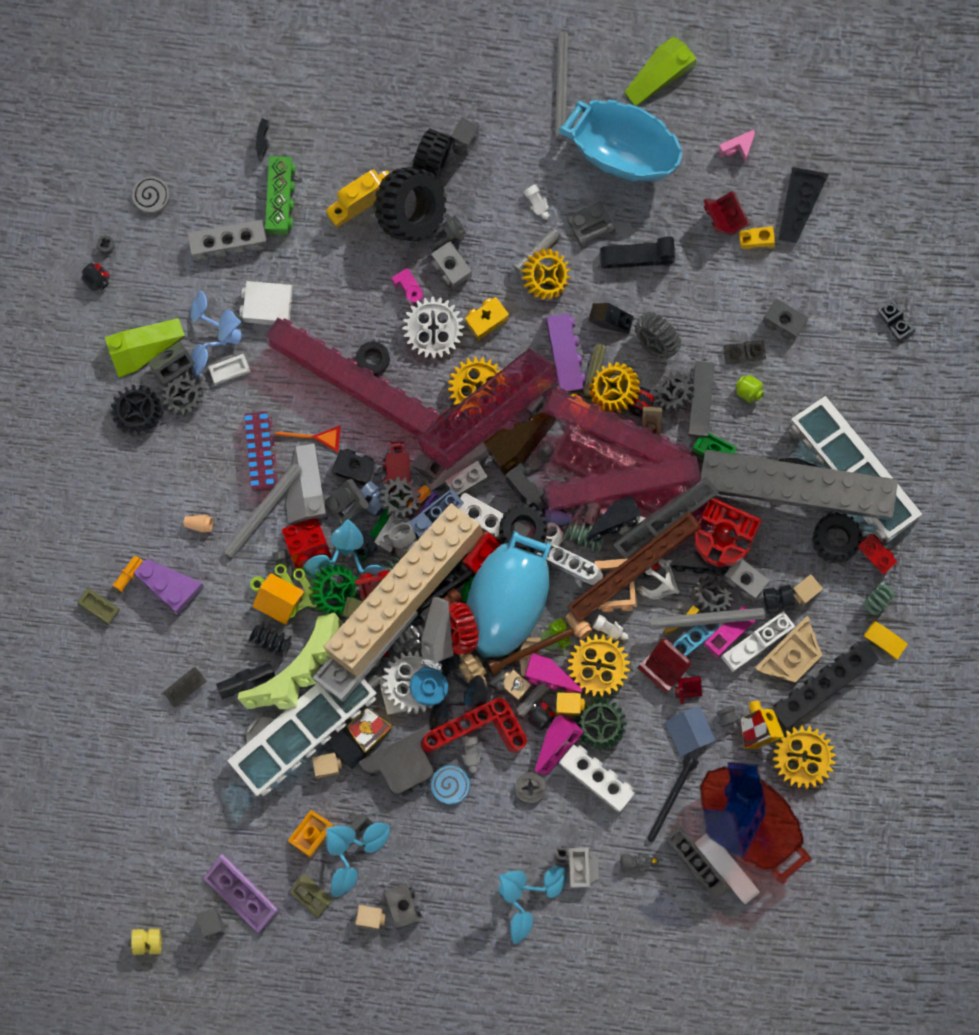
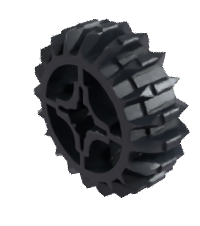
[110,385,162,436]

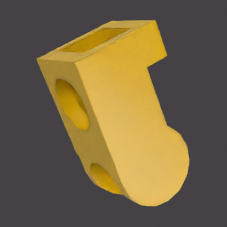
[739,226,775,249]

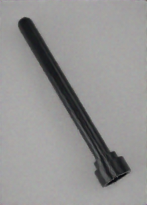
[648,755,699,842]

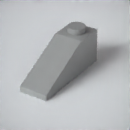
[421,597,453,662]

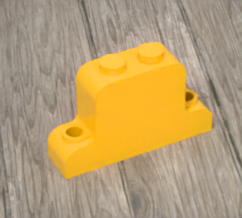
[326,169,390,228]

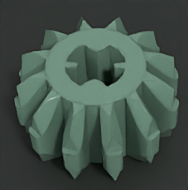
[863,583,895,616]

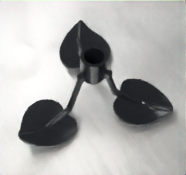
[429,652,491,731]

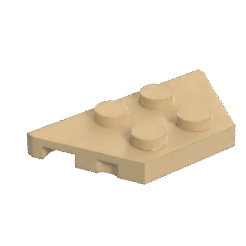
[755,616,822,683]

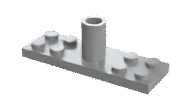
[313,611,418,702]

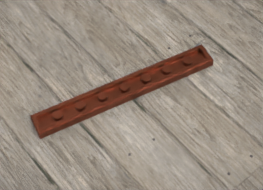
[567,512,701,622]

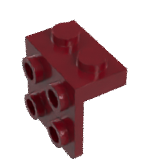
[703,191,751,235]
[638,638,691,694]

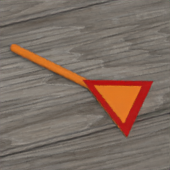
[275,425,341,453]

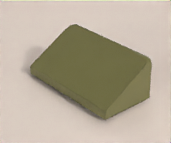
[289,874,333,918]

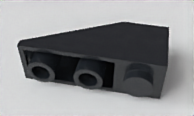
[586,495,641,542]
[670,547,729,575]

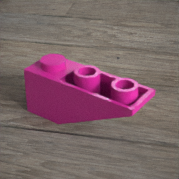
[704,605,756,659]
[524,654,582,693]

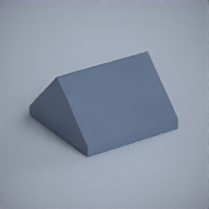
[664,706,716,757]

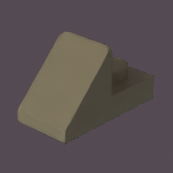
[641,407,662,444]

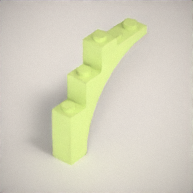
[238,613,344,710]

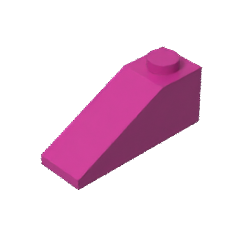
[535,714,584,775]

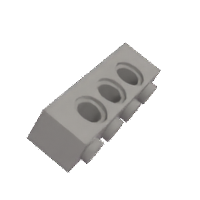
[188,220,267,261]

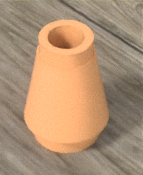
[183,515,213,534]
[565,612,592,640]

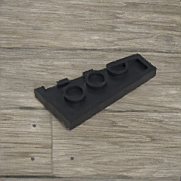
[778,167,829,243]

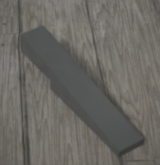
[613,477,719,559]

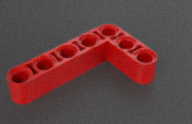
[421,698,527,753]

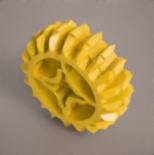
[521,249,571,300]
[589,362,640,414]

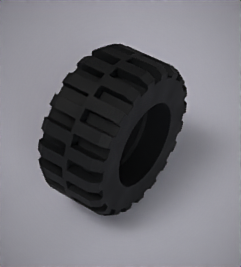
[374,167,447,242]

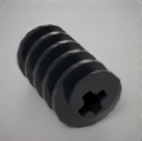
[249,621,292,659]

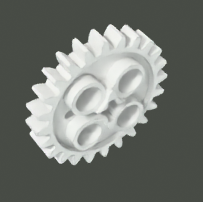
[402,297,464,358]
[382,651,442,714]

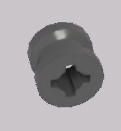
[716,705,740,727]

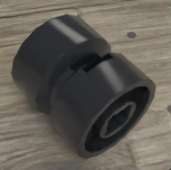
[763,584,795,614]

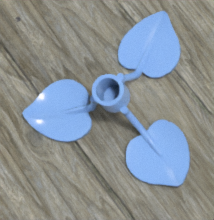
[190,290,241,379]

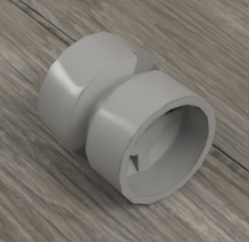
[389,523,418,559]

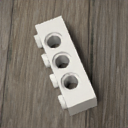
[459,492,531,542]
[559,745,635,814]

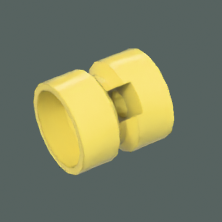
[131,929,162,955]

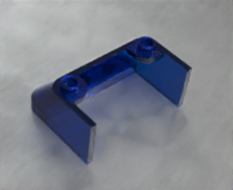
[703,762,766,857]

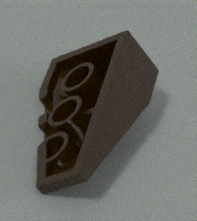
[484,408,556,477]

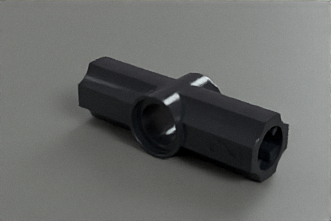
[216,662,275,700]

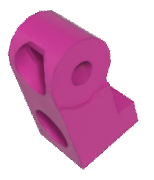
[391,268,423,306]

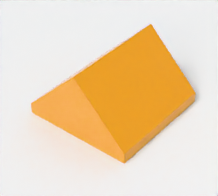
[252,573,305,625]
[287,810,335,859]

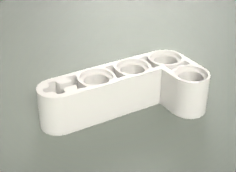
[534,523,603,585]
[695,831,760,905]

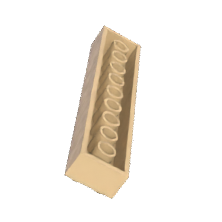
[323,503,484,677]

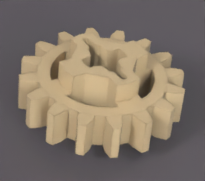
[459,653,487,686]

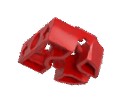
[694,498,762,567]

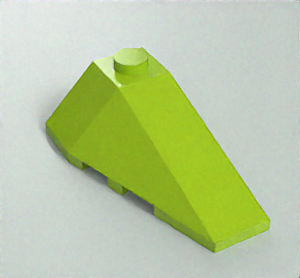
[624,36,697,106]
[104,318,185,378]

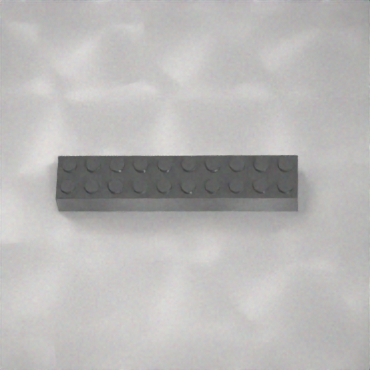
[701,450,898,521]

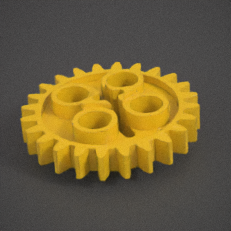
[447,356,509,419]
[567,634,630,698]
[772,726,836,789]

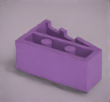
[134,559,204,615]

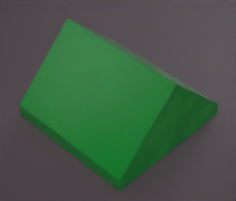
[690,432,738,462]

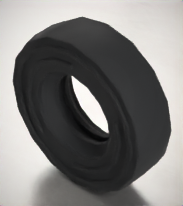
[356,341,390,376]

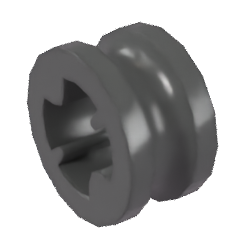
[97,235,115,254]

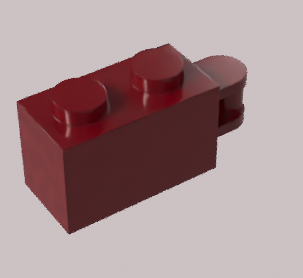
[382,442,410,494]

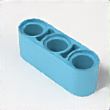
[673,623,719,657]

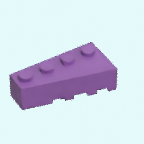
[545,313,586,392]

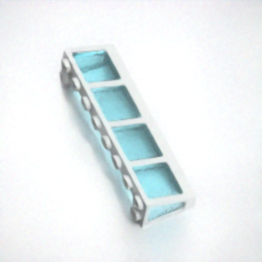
[788,396,922,545]
[227,678,377,796]

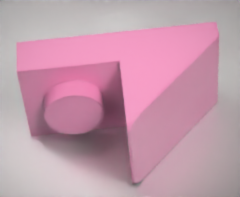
[718,130,755,162]

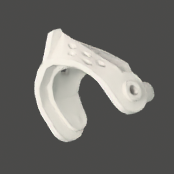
[636,559,680,599]

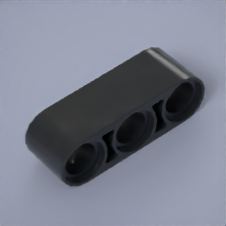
[314,715,366,769]

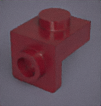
[674,676,703,705]

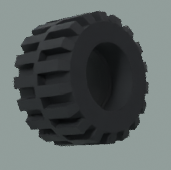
[412,128,452,178]
[499,504,548,553]
[812,512,862,563]

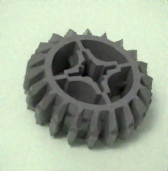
[634,312,682,359]

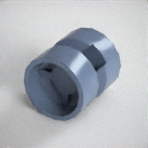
[360,481,384,517]

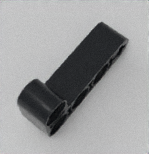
[600,237,676,269]

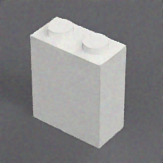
[240,281,293,326]

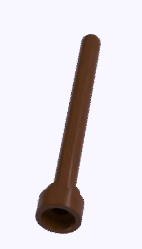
[487,628,574,675]

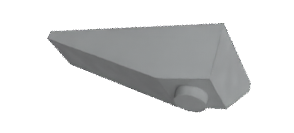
[422,417,490,490]
[286,443,327,524]

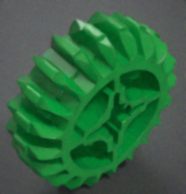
[308,564,360,616]

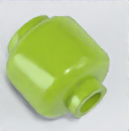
[735,375,764,403]

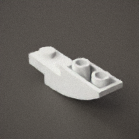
[721,611,795,672]

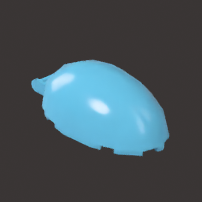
[558,99,682,182]
[466,531,551,658]

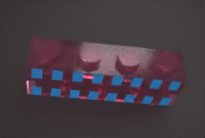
[244,411,278,492]

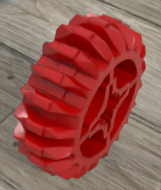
[449,602,479,655]

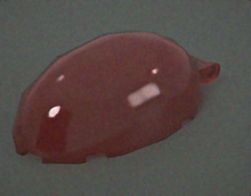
[700,766,812,885]

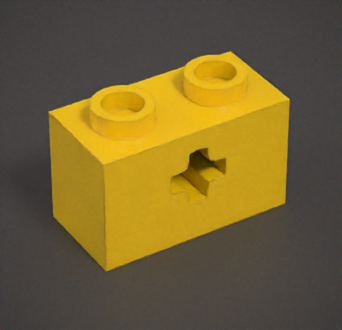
[465,297,509,341]
[556,693,584,718]

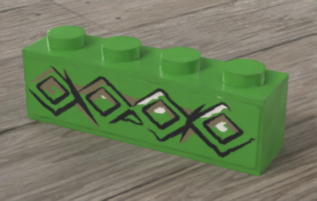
[265,156,296,235]

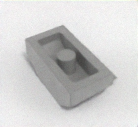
[569,848,599,888]

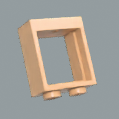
[594,559,637,613]

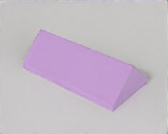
[203,854,280,933]

